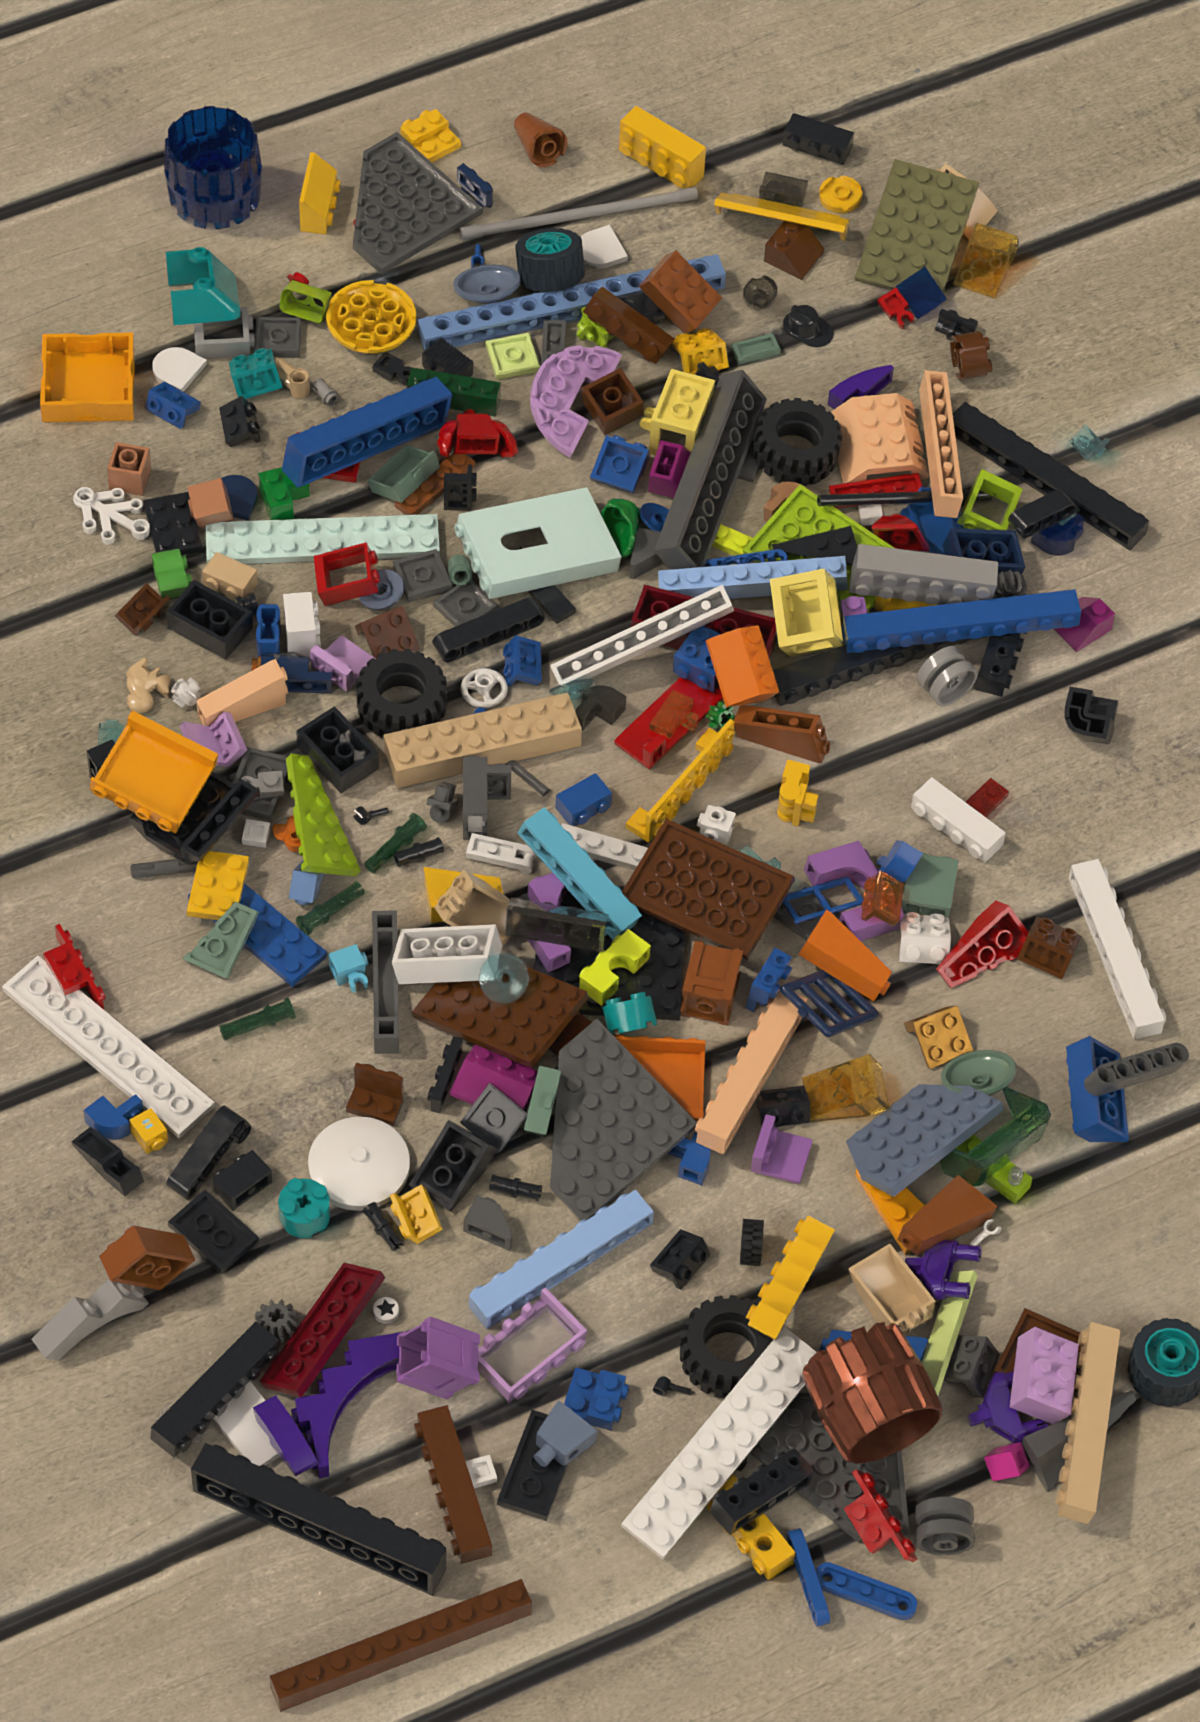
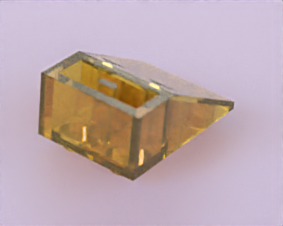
[953,223,1019,299]
[802,1054,890,1122]

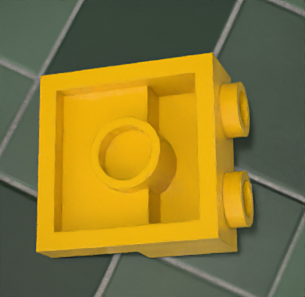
[400,109,461,162]

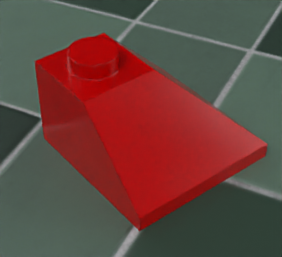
[872,514,930,551]

